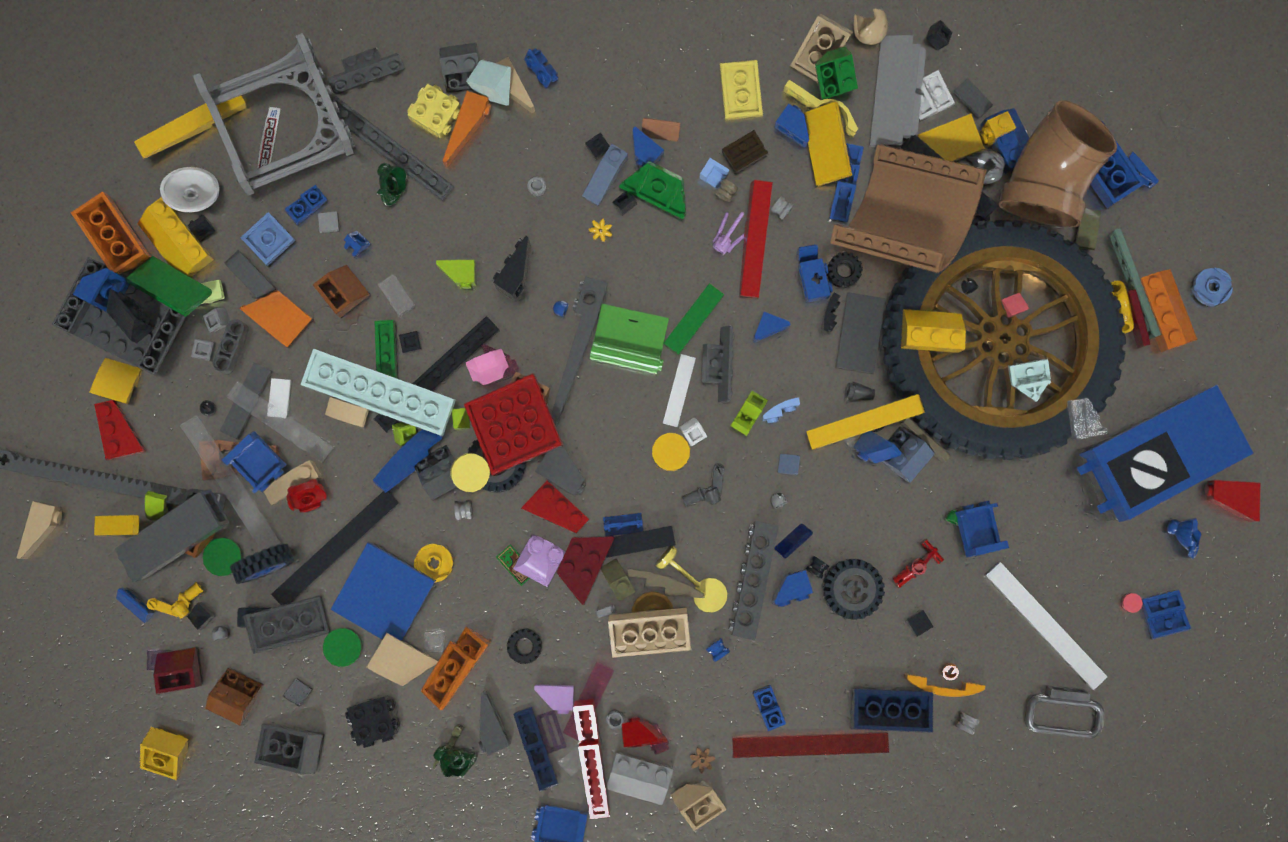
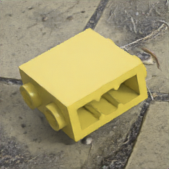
[407,83,461,139]

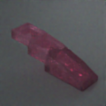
[563,662,614,741]

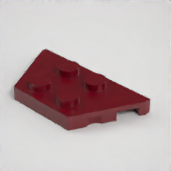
[556,536,615,605]

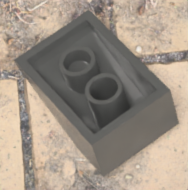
[254,724,322,774]

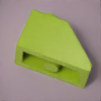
[436,260,476,289]

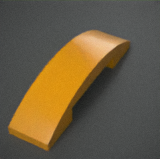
[904,674,985,697]

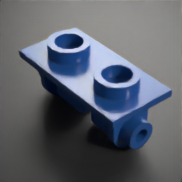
[524,48,559,88]
[603,513,643,537]

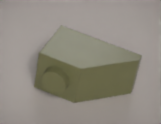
[601,558,636,601]

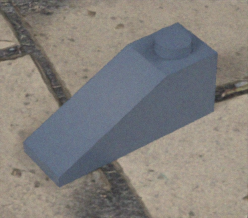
[582,144,628,206]

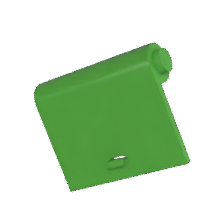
[590,304,669,374]

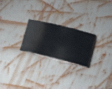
[821,292,841,335]

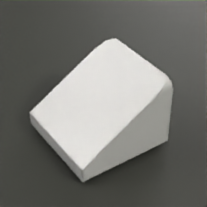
[679,418,707,447]

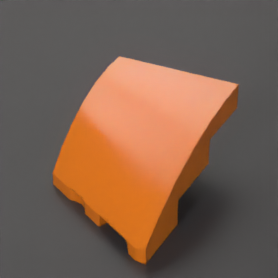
[239,290,312,347]

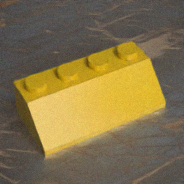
[137,197,214,277]

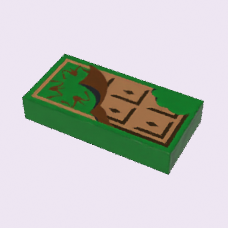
[496,544,530,586]

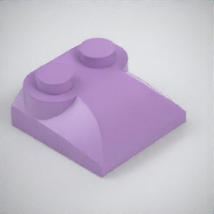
[513,534,565,587]

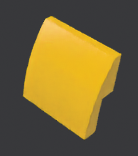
[89,358,143,404]

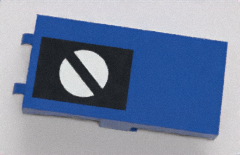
[1077,385,1254,522]

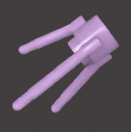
[712,212,744,255]

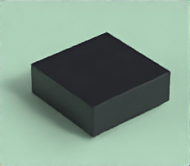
[399,331,422,354]
[906,610,934,637]

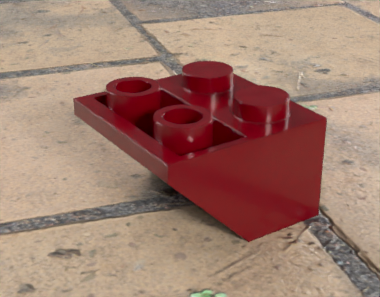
[153,647,202,694]

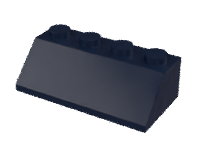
[851,689,933,733]

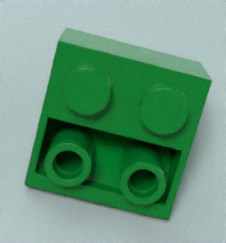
[815,46,858,100]

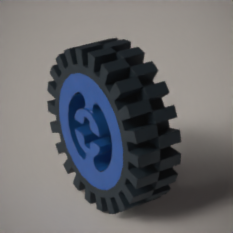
[230,544,294,584]

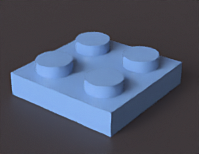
[240,212,296,266]

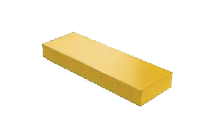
[94,515,139,536]

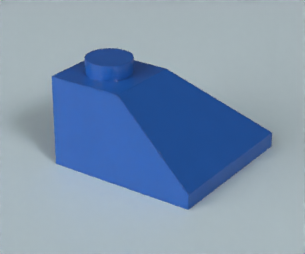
[73,268,130,312]

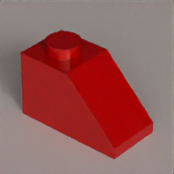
[621,718,667,748]

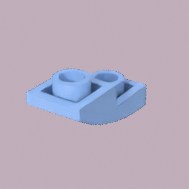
[762,397,800,423]

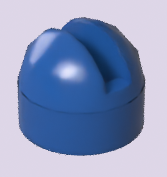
[553,301,569,317]

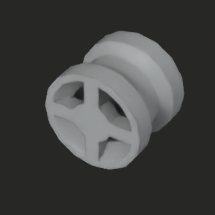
[771,196,794,220]
[454,500,472,520]
[956,712,980,735]

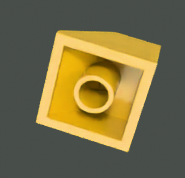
[140,727,188,780]

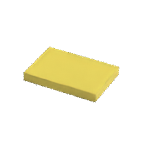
[720,60,763,120]

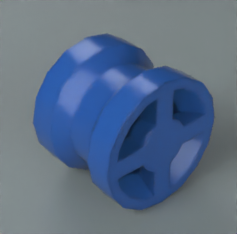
[706,639,730,662]

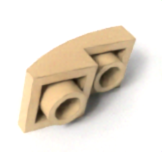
[325,397,369,427]

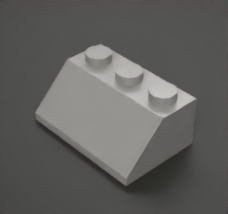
[606,751,673,805]

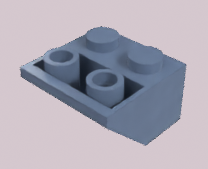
[882,427,935,483]

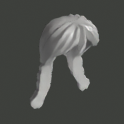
[966,151,1005,184]

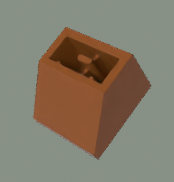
[313,265,370,318]
[205,668,263,725]

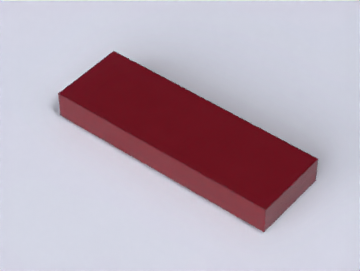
[1127,289,1151,349]

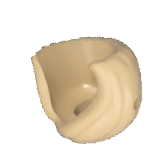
[854,9,888,45]

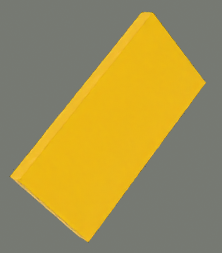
[804,102,852,186]

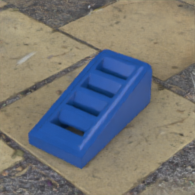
[1127,151,1159,188]

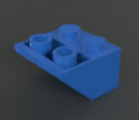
[771,570,813,607]

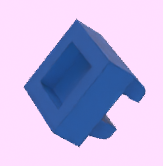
[344,231,371,256]

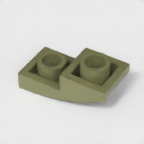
[1076,209,1101,250]

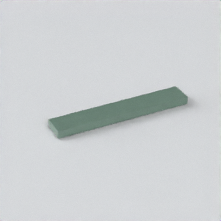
[1109,228,1161,339]

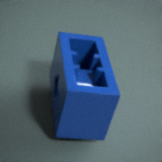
[798,258,833,303]

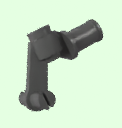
[682,463,725,507]

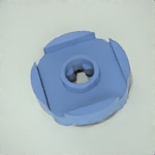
[1191,268,1233,307]

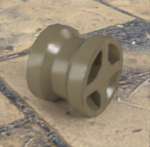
[714,179,738,202]

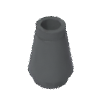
[845,382,875,400]

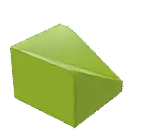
[452,408,470,430]
[392,422,417,446]

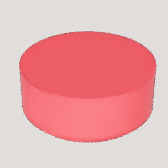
[1121,593,1143,613]

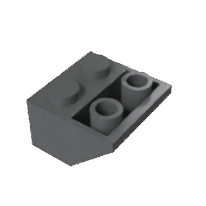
[439,43,480,92]
[414,445,456,500]

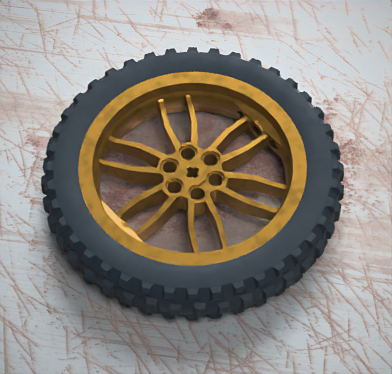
[882,220,1126,460]

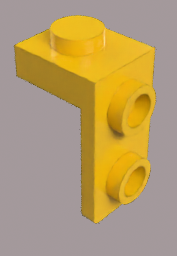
[979,111,1016,148]

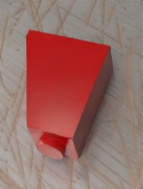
[1205,480,1261,522]

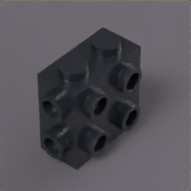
[345,695,399,748]

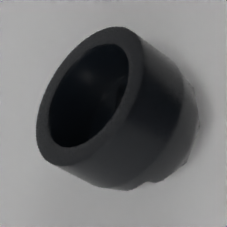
[961,278,978,295]
[199,400,216,416]

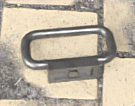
[1026,685,1105,738]

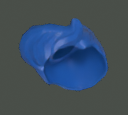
[1167,518,1201,559]

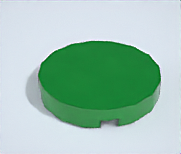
[203,538,243,576]
[323,628,362,667]

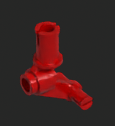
[893,539,944,588]

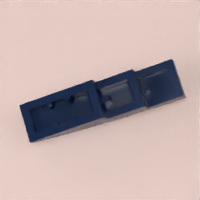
[513,707,559,792]

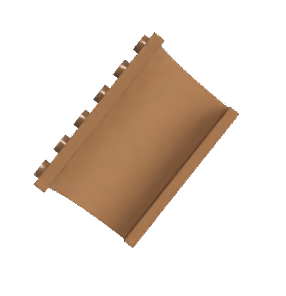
[830,144,987,273]

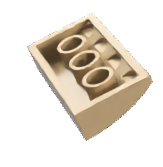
[608,608,691,658]

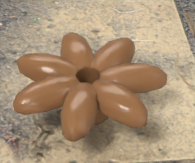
[690,748,715,773]

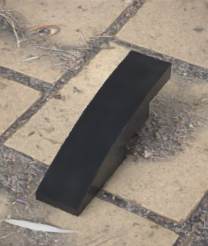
[606,526,676,558]

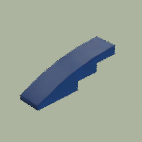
[829,143,864,222]
[373,429,442,493]

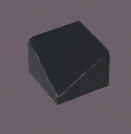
[926,20,952,50]
[187,602,215,630]

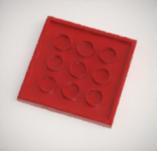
[464,373,563,475]

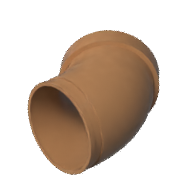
[998,100,1117,227]

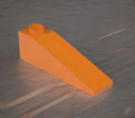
[443,91,492,167]

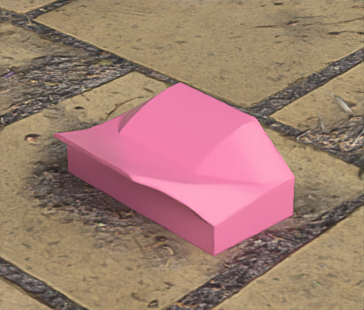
[466,349,509,386]

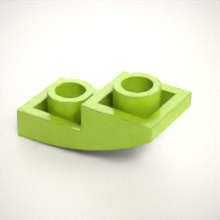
[145,491,168,521]

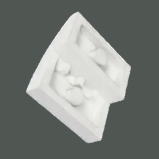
[916,70,955,120]

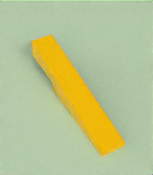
[134,96,246,159]
[806,394,925,450]

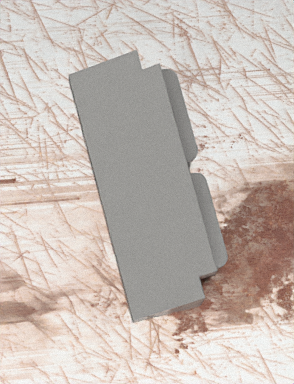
[869,35,926,149]

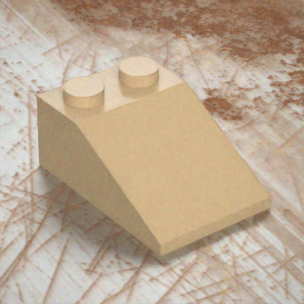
[790,14,853,82]

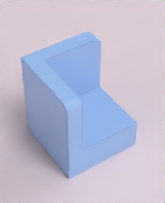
[699,158,729,188]

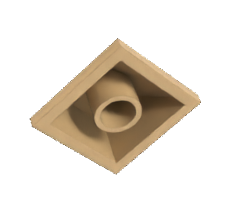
[671,784,727,831]

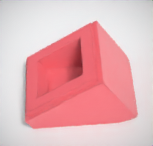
[1001,293,1029,318]

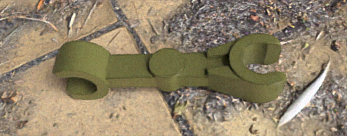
[433,725,463,773]

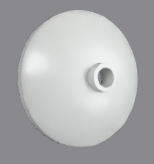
[160,167,219,212]

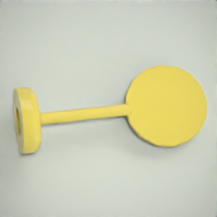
[655,545,728,613]

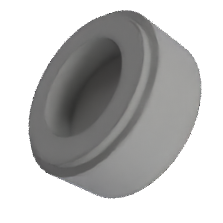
[527,176,547,196]

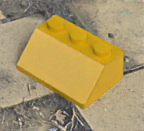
[901,309,966,353]

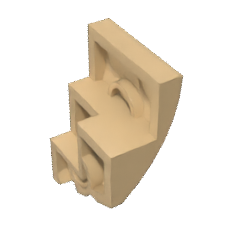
[366,633,438,686]

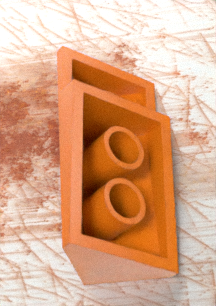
[421,627,491,710]

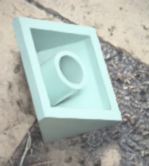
[467,60,511,106]

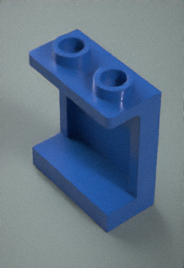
[222,431,286,494]
[955,501,1009,557]
[531,804,588,842]

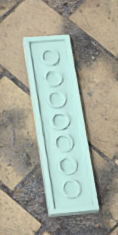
[300,349,456,436]

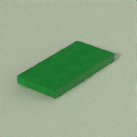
[126,256,212,317]

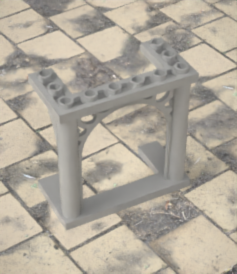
[193,33,355,196]

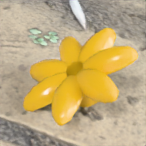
[588,219,612,242]

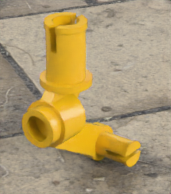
[147,582,204,619]

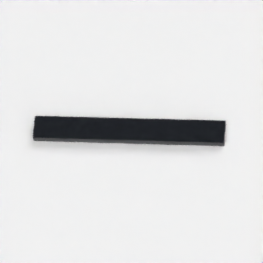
[374,316,500,433]
[271,491,399,606]

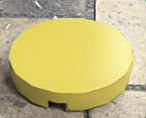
[450,453,490,492]

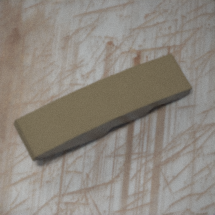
[627,569,705,598]

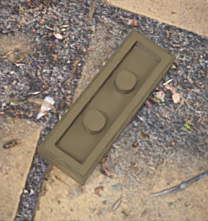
[901,418,951,463]

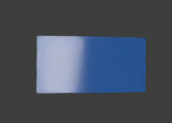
[285,185,327,225]
[752,685,786,731]

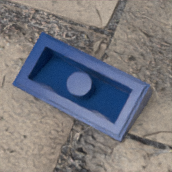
[116,588,154,623]

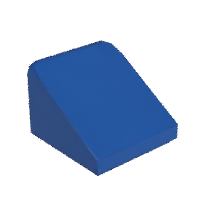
[797,244,818,264]

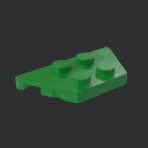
[619,161,686,219]

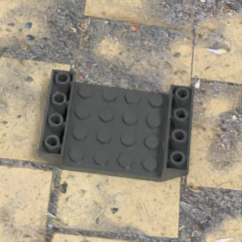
[52,257,186,375]

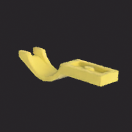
[783,80,858,137]

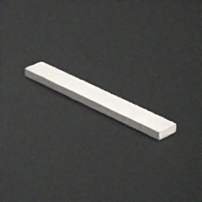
[985,562,1107,690]

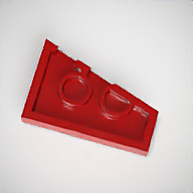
[94,400,146,460]
[521,480,590,534]

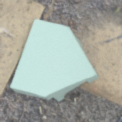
[1008,359,1051,402]

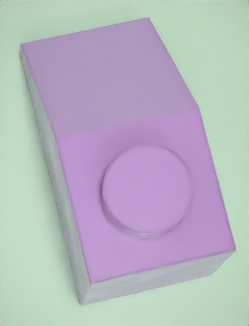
[534,684,574,714]

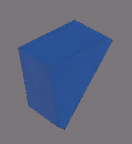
[753,312,791,343]

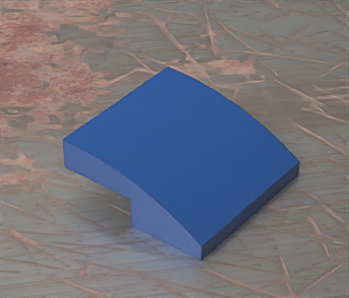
[1142,590,1191,640]

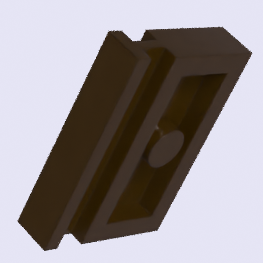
[722,130,768,173]

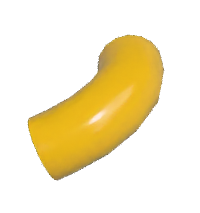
[1110,280,1134,333]

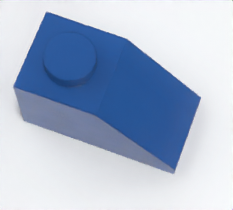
[774,104,809,147]
[633,126,664,168]
[853,431,902,463]

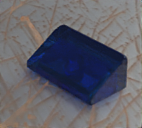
[774,524,813,559]

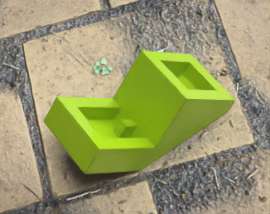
[731,391,768,436]

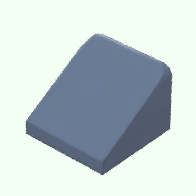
[777,454,800,475]

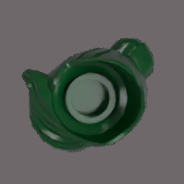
[377,163,407,206]
[433,746,477,778]

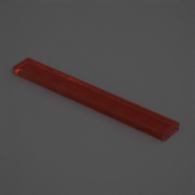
[732,732,889,758]

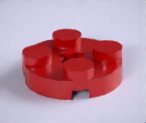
[286,479,327,512]

